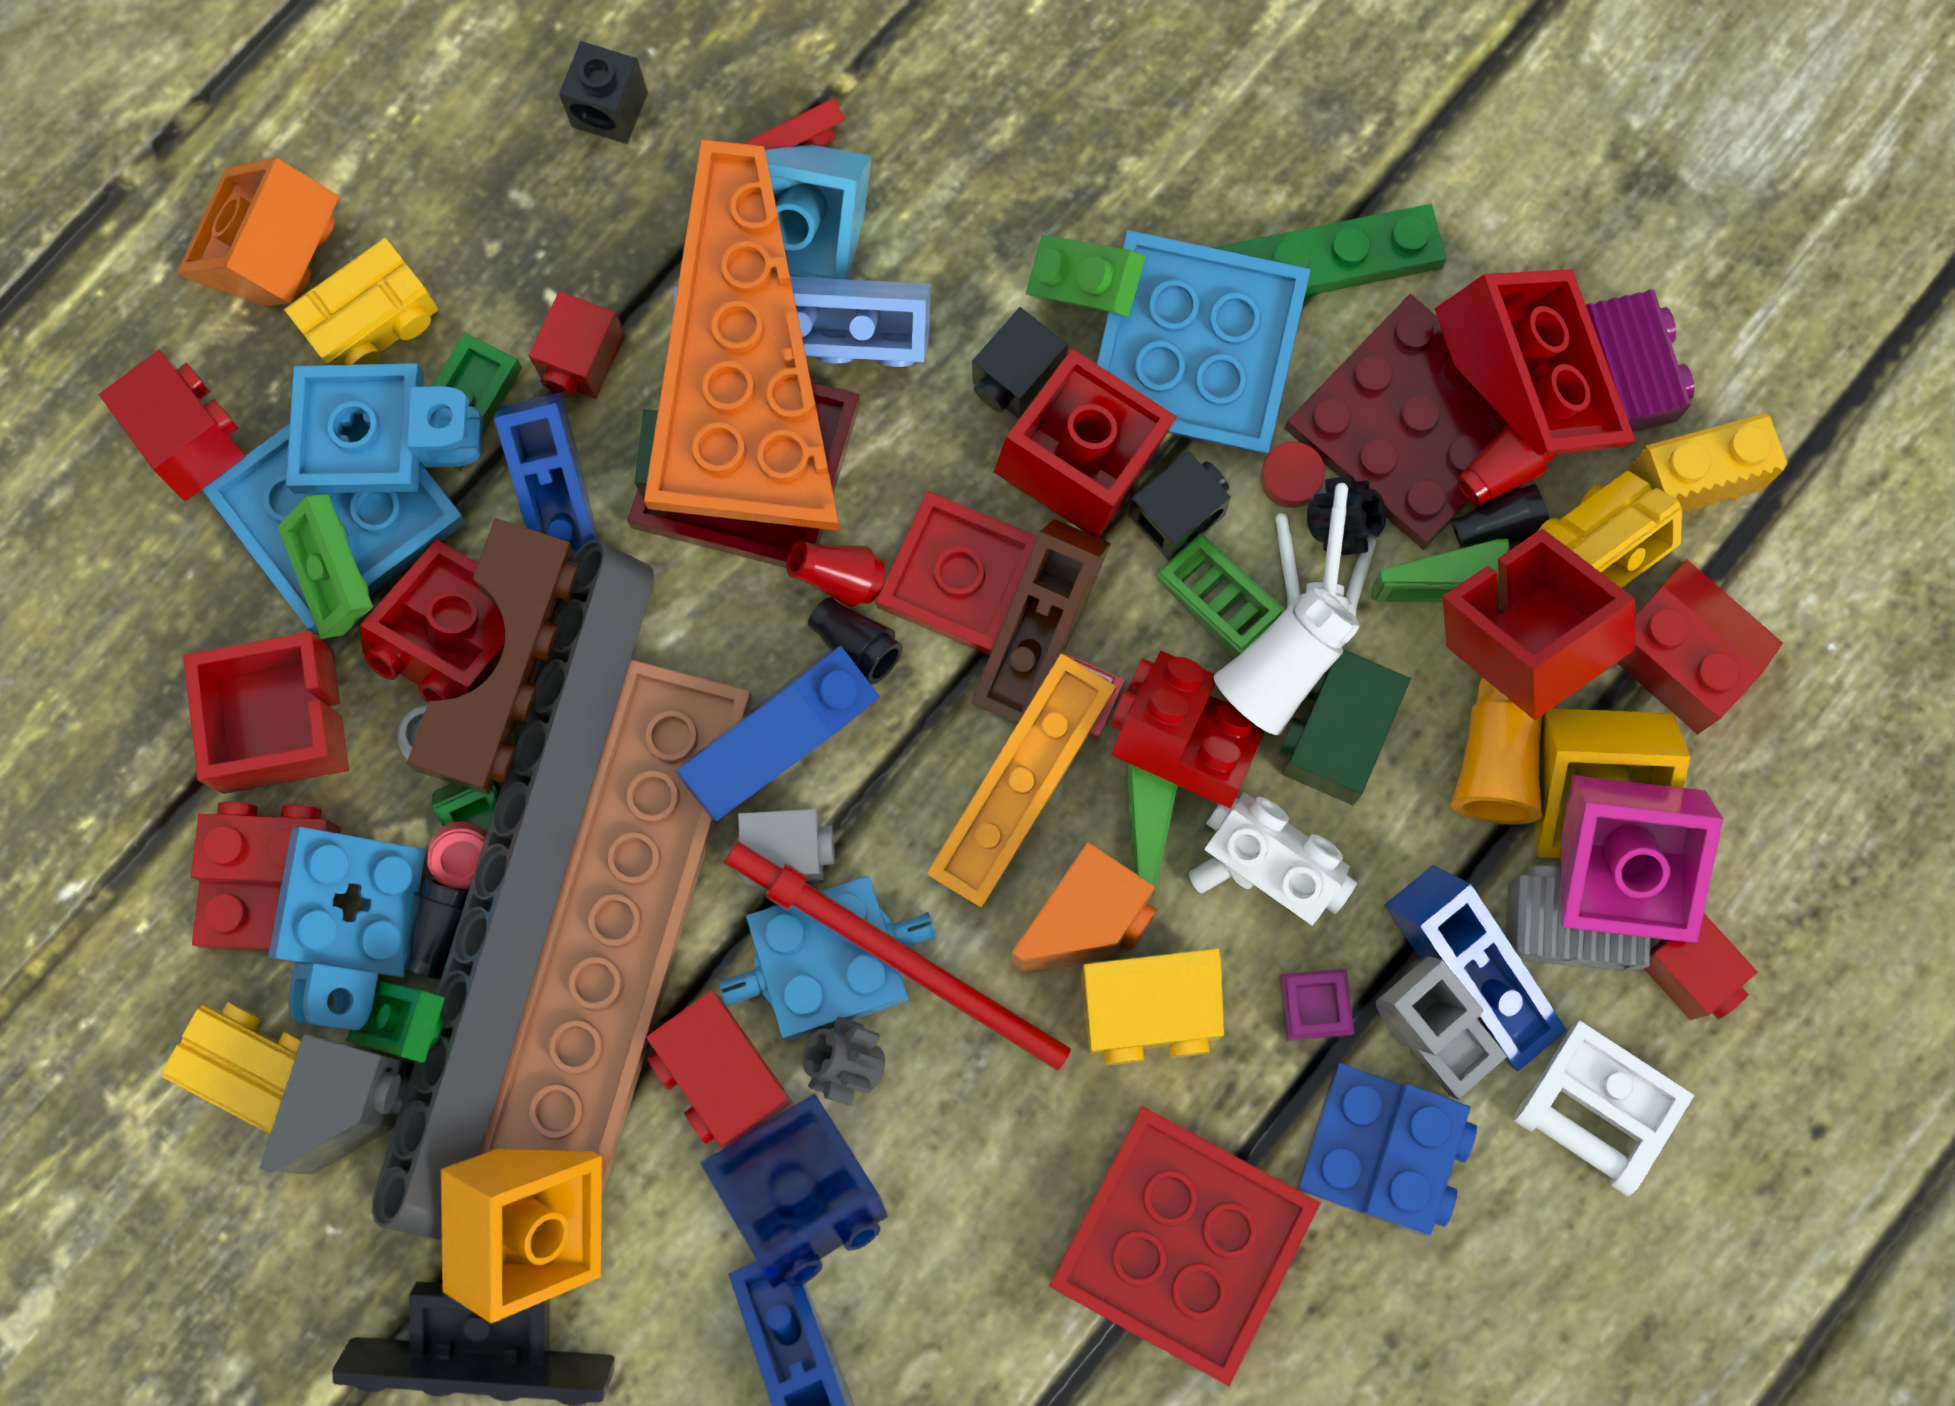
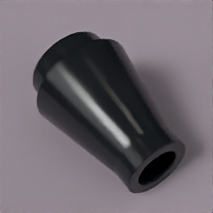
[1452,483,1550,549]
[808,597,903,684]
[404,878,469,979]

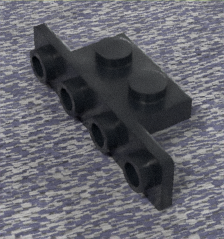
[332,1281,614,1406]

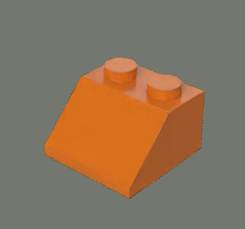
[177,157,340,306]
[1012,842,1157,974]

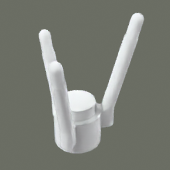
[1275,483,1376,618]

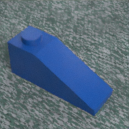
[494,392,599,561]
[675,646,880,822]
[1384,865,1567,1071]
[728,1246,855,1406]

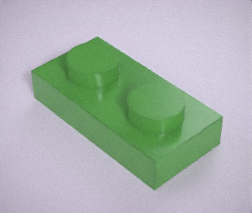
[1026,235,1146,317]
[277,494,373,639]

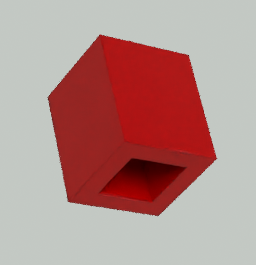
[529,291,625,399]
[1644,913,1758,1020]

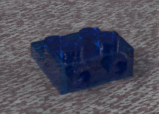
[700,1093,888,1289]

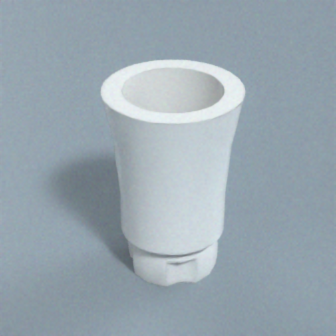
[1214,586,1360,735]

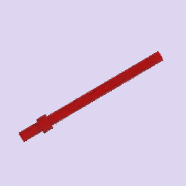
[723,840,1071,1071]

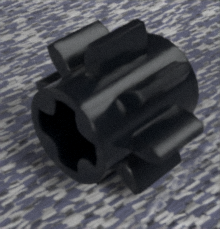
[1307,475,1386,556]

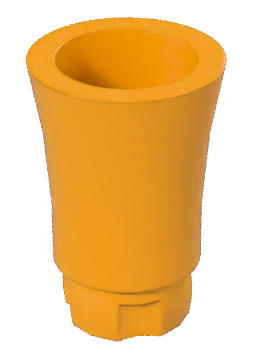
[1450,678,1543,825]

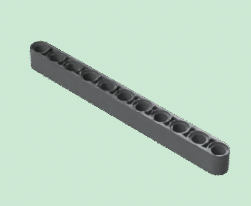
[372,540,654,1239]

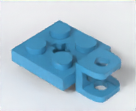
[286,363,483,494]
[268,827,426,1031]

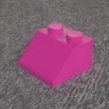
[1561,775,1723,943]

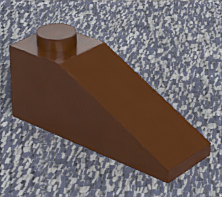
[971,519,1111,724]

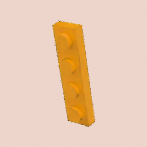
[927,653,1117,908]

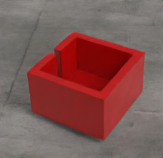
[1442,528,1635,720]
[183,631,349,794]

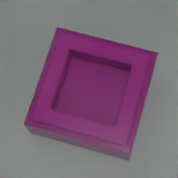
[1279,969,1354,1041]

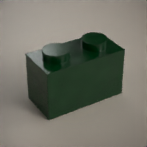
[1279,649,1411,806]

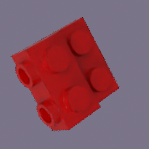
[360,539,505,703]
[1109,650,1265,809]
[191,802,341,952]

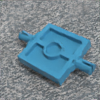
[718,876,937,1042]

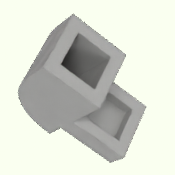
[1376,956,1507,1100]

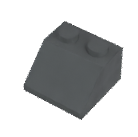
[259,1034,414,1174]

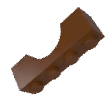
[407,518,580,795]

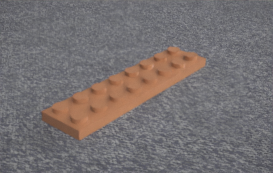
[480,659,753,1194]

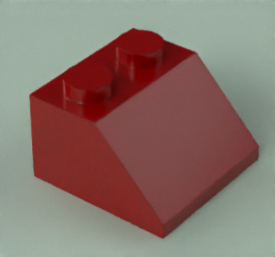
[993,349,1177,538]
[1617,559,1783,735]

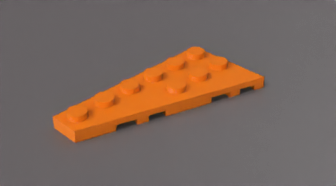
[644,139,840,531]

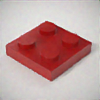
[876,491,1038,656]

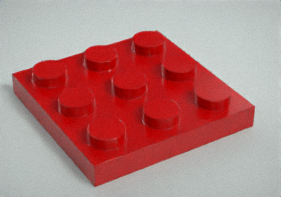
[1049,1106,1321,1387]

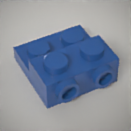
[1296,1063,1477,1236]

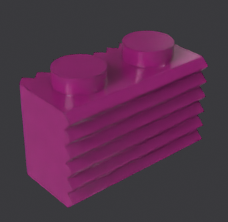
[1586,289,1694,432]

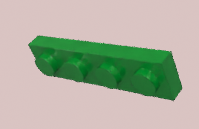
[1210,204,1447,296]

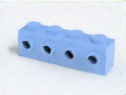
[674,277,931,367]

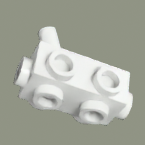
[1189,791,1357,926]

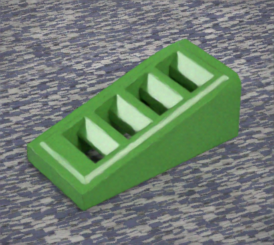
[1155,533,1286,659]
[1372,539,1509,602]
[1126,763,1178,896]

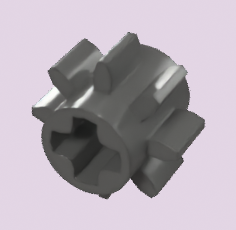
[803,1017,885,1105]

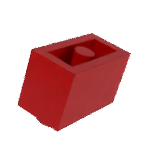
[98,349,246,502]
[646,990,793,1149]

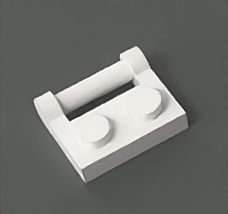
[1513,1020,1694,1197]

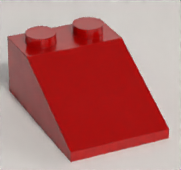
[1435,269,1636,456]

